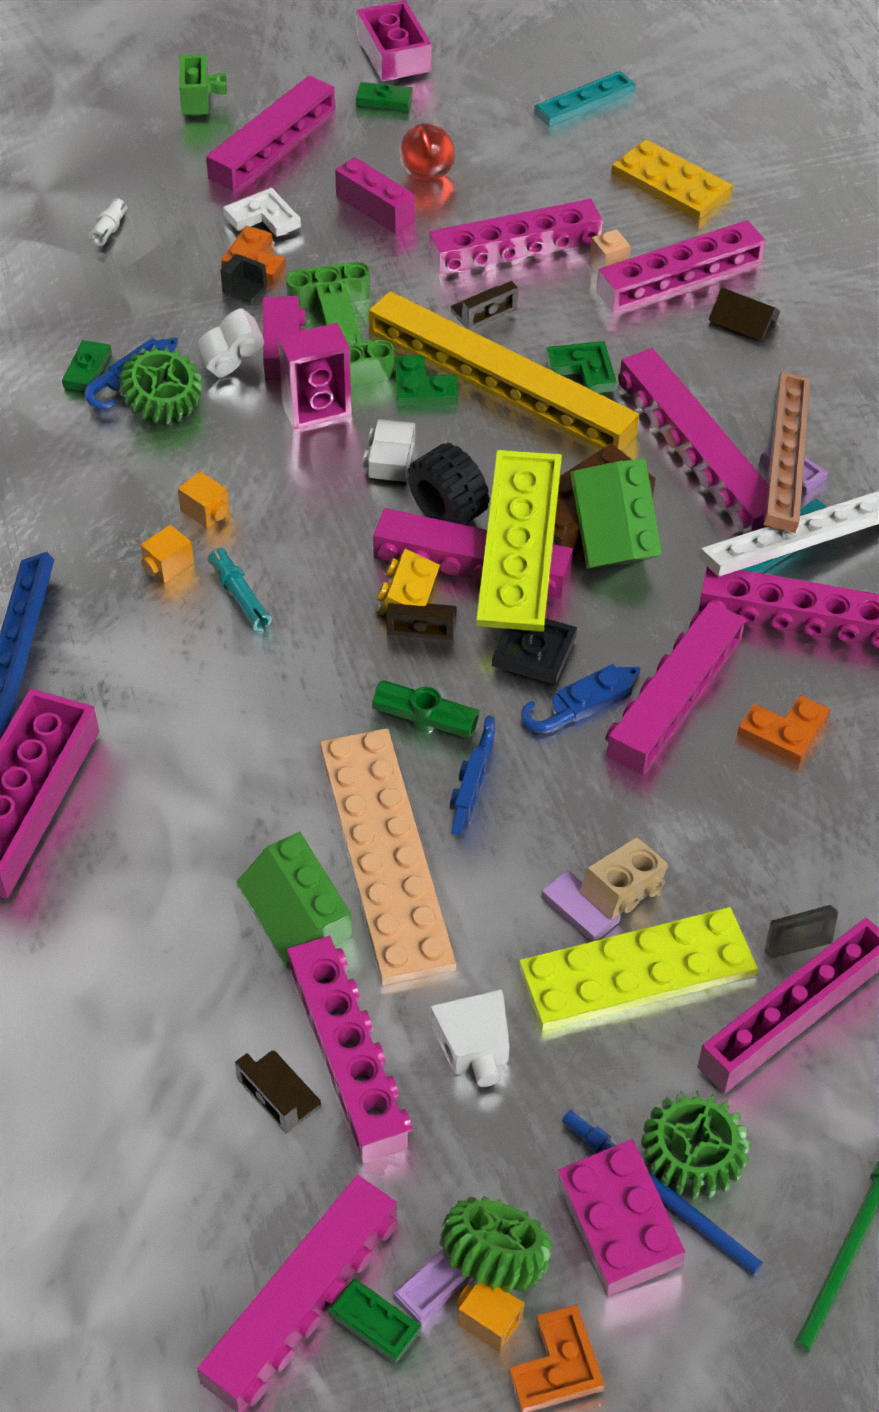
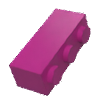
[335,157,415,234]
[263,296,306,381]

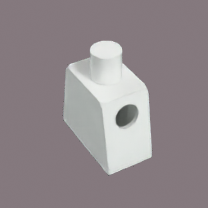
[431,990,509,1087]

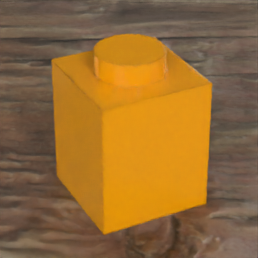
[178,471,230,529]
[140,524,194,584]
[456,1283,524,1352]

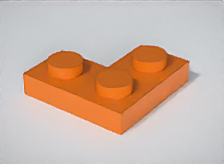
[221,226,286,284]
[737,695,831,764]
[509,1304,605,1412]

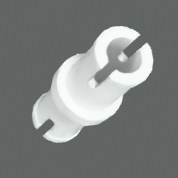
[89,198,127,246]

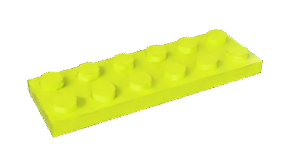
[477,450,562,632]
[519,907,758,1032]

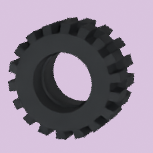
[407,443,490,525]

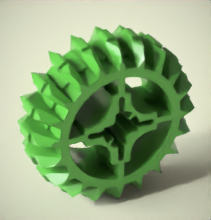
[119,345,203,425]
[641,1090,751,1199]
[439,1196,552,1293]

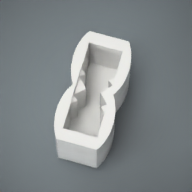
[197,308,265,378]
[363,419,416,482]

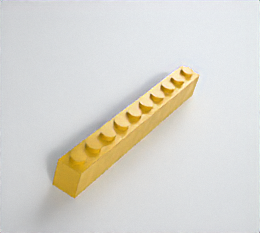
[369,291,639,451]

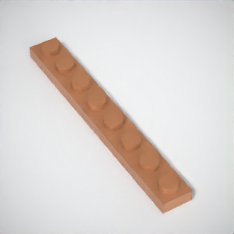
[764,371,811,533]

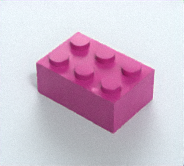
[356,0,432,81]
[278,323,352,429]
[557,1139,685,1297]

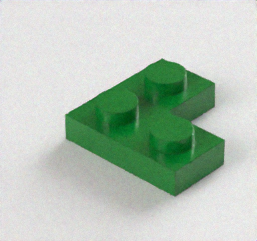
[545,341,617,393]
[394,355,458,407]

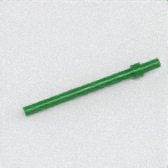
[794,1161,879,1352]

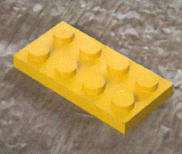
[611,139,733,221]

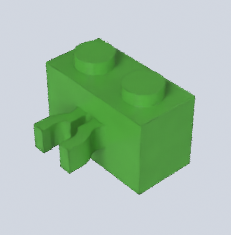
[179,54,227,116]

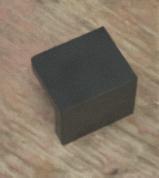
[220,254,267,303]

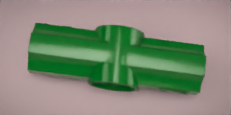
[372,680,480,739]

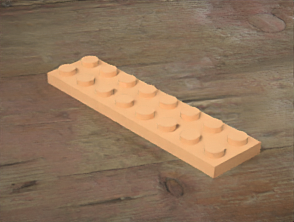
[320,728,456,986]

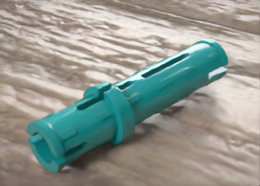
[207,548,272,631]

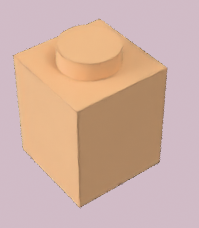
[589,229,631,274]

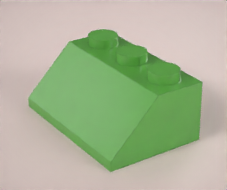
[570,458,662,569]
[236,832,352,968]

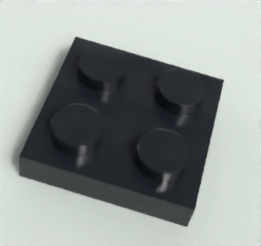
[492,618,577,685]

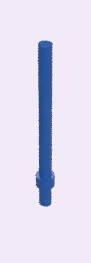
[562,1109,763,1276]

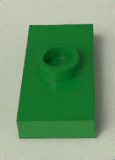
[356,82,413,111]
[62,340,112,391]
[328,1278,421,1364]

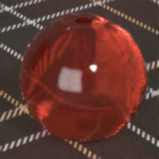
[399,123,455,182]

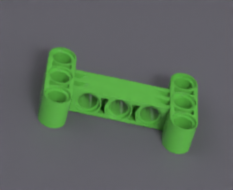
[286,262,394,385]

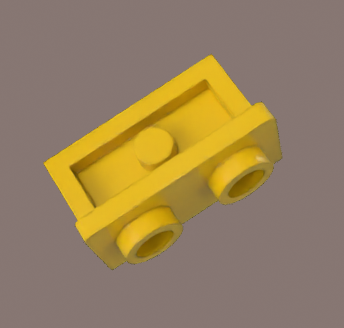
[376,549,440,616]

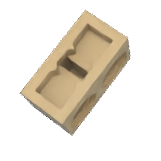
[580,837,668,920]

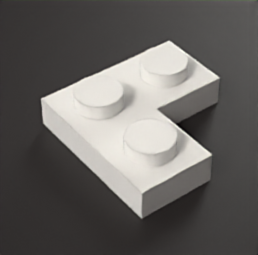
[223,188,301,237]

